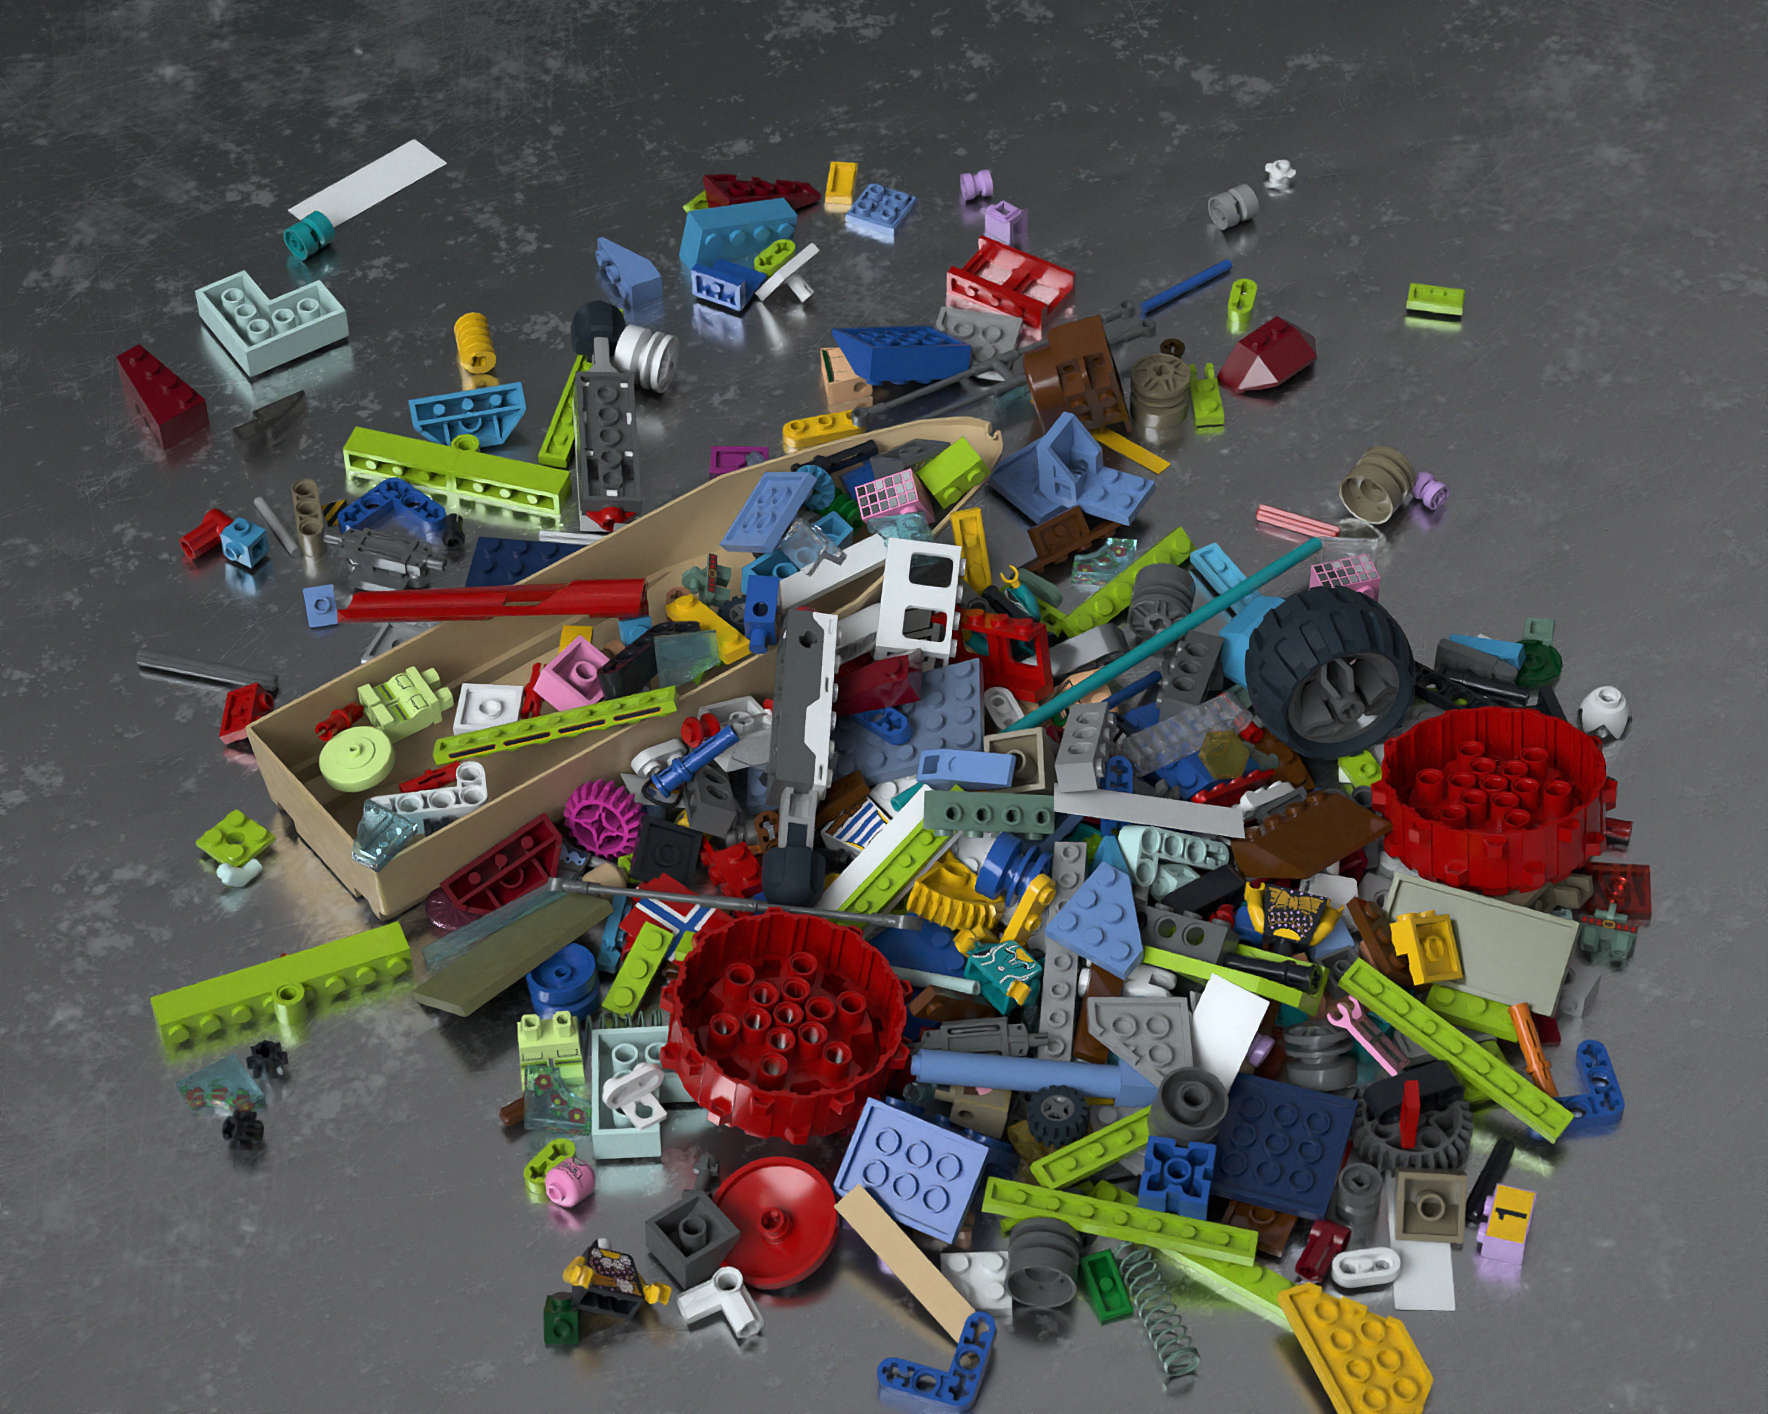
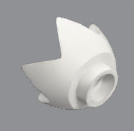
[1578,686,1632,739]

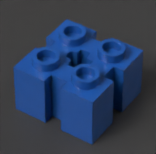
[1138,1135,1217,1221]

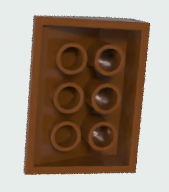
[1230,790,1393,879]

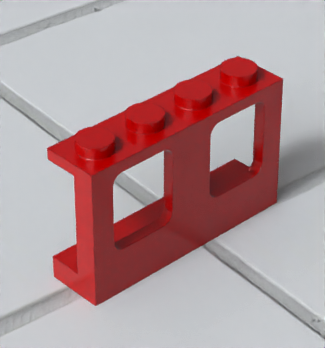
[947,235,1076,331]
[931,604,1054,703]

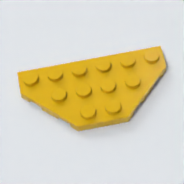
[1276,1282,1434,1414]

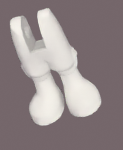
[1077,960,1177,998]

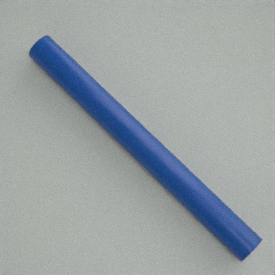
[1140,259,1232,313]
[1101,670,1162,710]

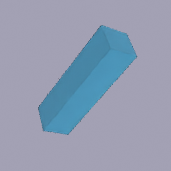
[1449,634,1526,670]

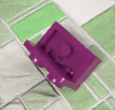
[709,446,769,481]

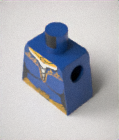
[744,575,783,654]

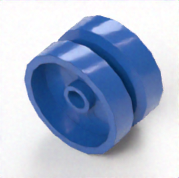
[526,943,602,1022]

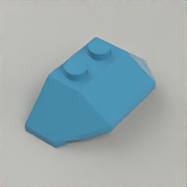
[408,382,527,449]
[1219,596,1285,690]

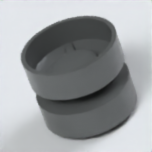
[1147,1067,1229,1148]

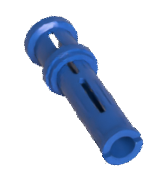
[650,724,740,798]

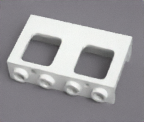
[874,537,966,667]

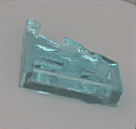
[867,511,939,568]

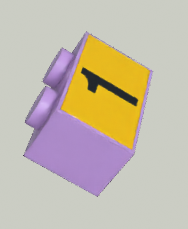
[1477,1183,1537,1266]

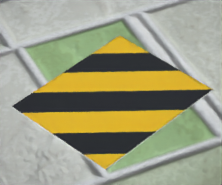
[321,499,348,527]

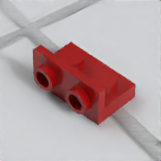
[219,682,274,744]

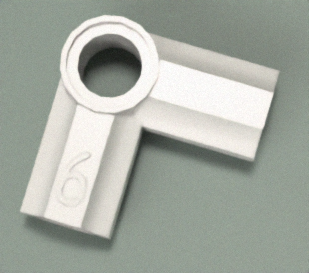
[675,1267,765,1339]

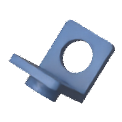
[303,584,337,628]

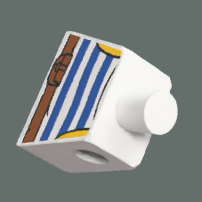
[821,796,890,861]

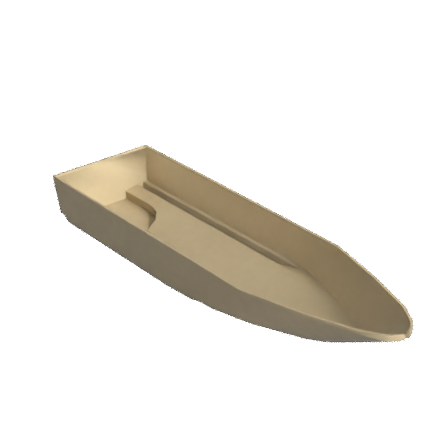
[245,416,1003,922]

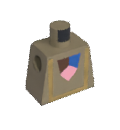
[934,1084,1011,1139]

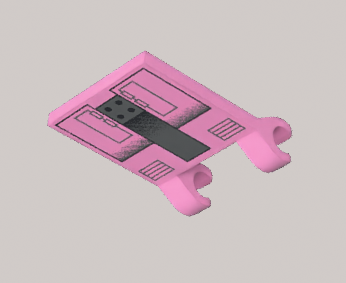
[1327,995,1411,1076]

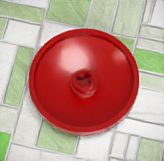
[712,1156,840,1289]

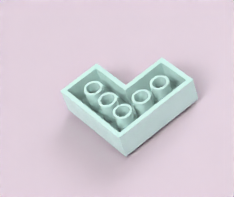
[195,270,349,377]
[592,1026,695,1159]

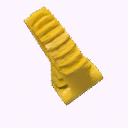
[906,847,1006,931]

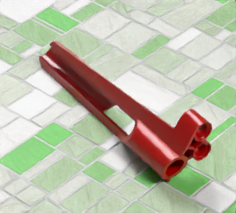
[337,578,649,627]

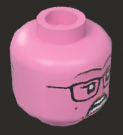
[545,1157,595,1207]

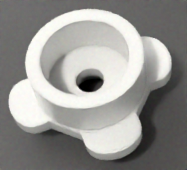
[1265,160,1296,185]

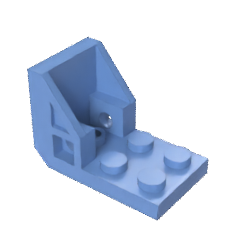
[1037,411,1156,526]

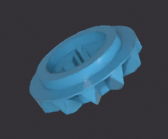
[796,465,835,511]

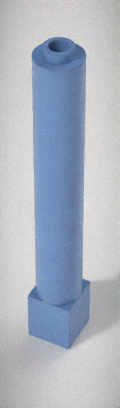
[911,1049,1158,1108]

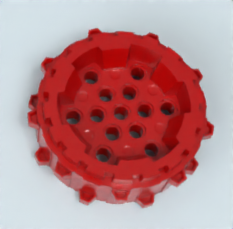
[1371,706,1618,895]
[659,907,913,1145]

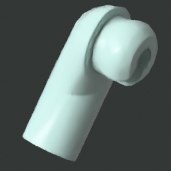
[216,858,263,888]

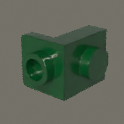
[543,1292,581,1344]

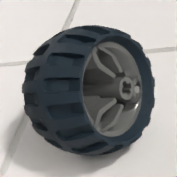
[1245,585,1416,760]

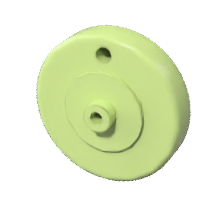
[319,726,396,792]

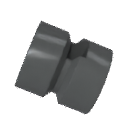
[1336,1163,1383,1226]

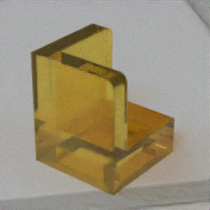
[1198,730,1250,780]

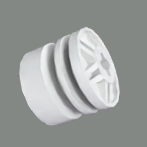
[613,324,680,393]

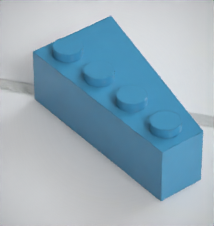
[741,511,854,628]

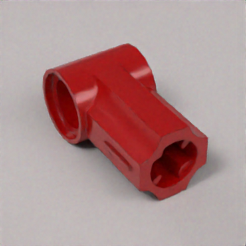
[178,508,235,560]

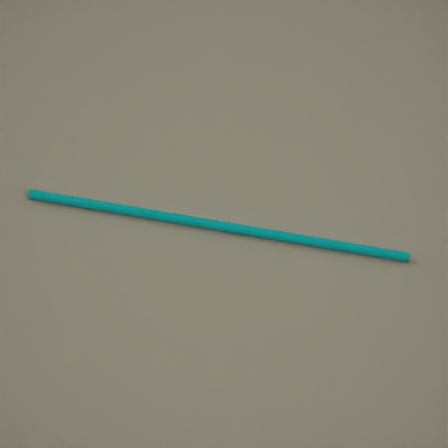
[890,537,1323,812]

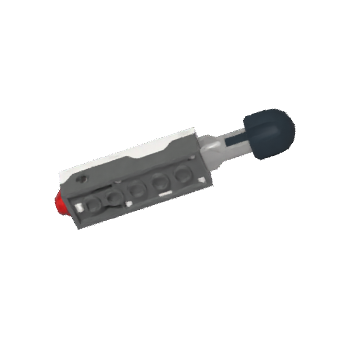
[570,300,642,532]
[761,606,842,908]

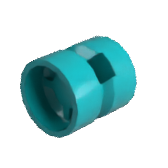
[283,211,336,260]

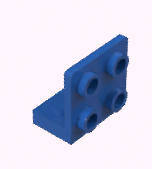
[691,259,767,311]

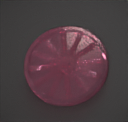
[425,887,481,931]

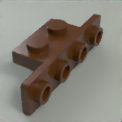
[1017,505,1123,575]

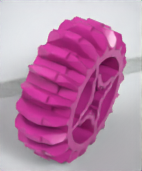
[563,778,647,861]

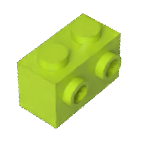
[916,436,991,509]

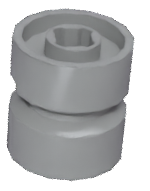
[1208,184,1259,230]

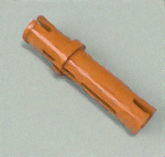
[1507,1002,1559,1098]

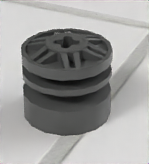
[1127,563,1196,641]
[1282,1019,1358,1092]
[1005,1217,1081,1308]

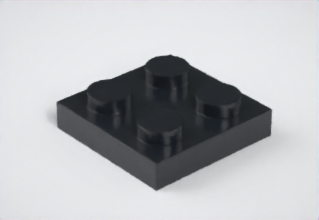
[628,815,703,890]

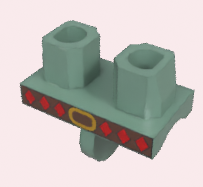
[681,553,731,608]
[1579,903,1639,958]

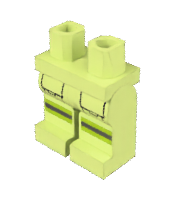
[357,666,454,744]
[517,1011,585,1091]

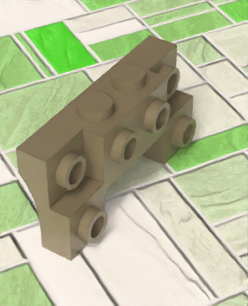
[1492,873,1594,914]

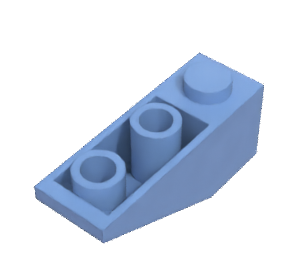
[595,237,663,307]
[916,749,1016,791]

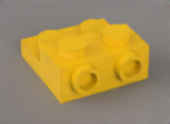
[1390,910,1463,986]

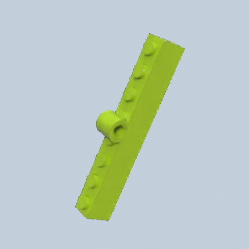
[343,426,572,515]
[150,921,413,1046]

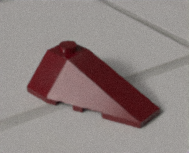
[703,174,822,210]
[831,648,923,717]

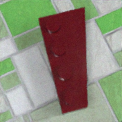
[116,344,210,451]

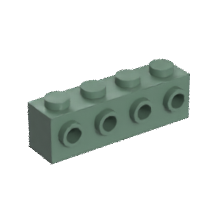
[923,790,1055,840]

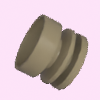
[1129,353,1191,430]
[1339,446,1416,524]

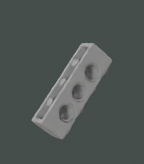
[1055,702,1117,793]

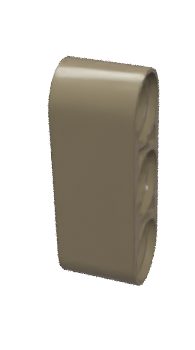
[291,478,327,557]

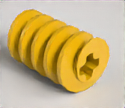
[454,312,496,374]

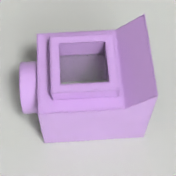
[985,200,1028,245]

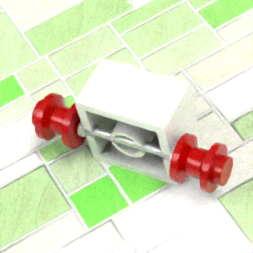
[681,695,773,772]

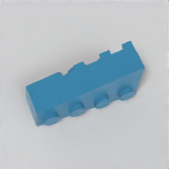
[679,198,798,271]

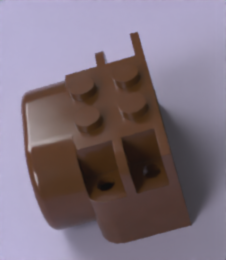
[1022,314,1133,435]

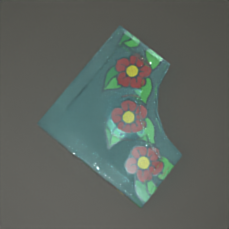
[1071,538,1137,586]
[176,1053,266,1114]
[524,1064,592,1136]

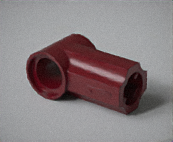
[1295,1218,1352,1284]

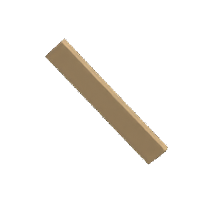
[834,1184,989,1358]

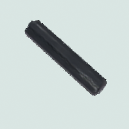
[1465,1138,1515,1220]

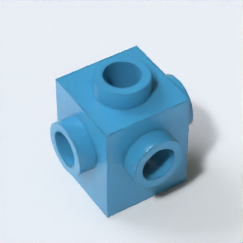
[220,517,270,568]

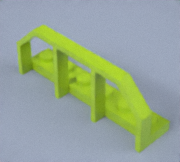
[1140,926,1330,1017]

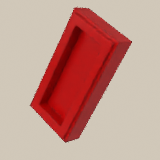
[1399,1080,1420,1149]

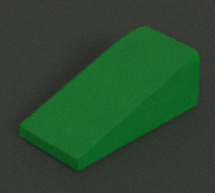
[1078,1248,1134,1322]

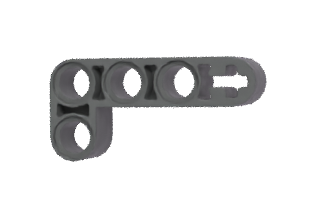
[1019,623,1130,687]

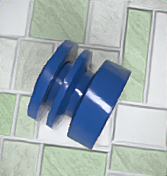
[975,831,1054,908]

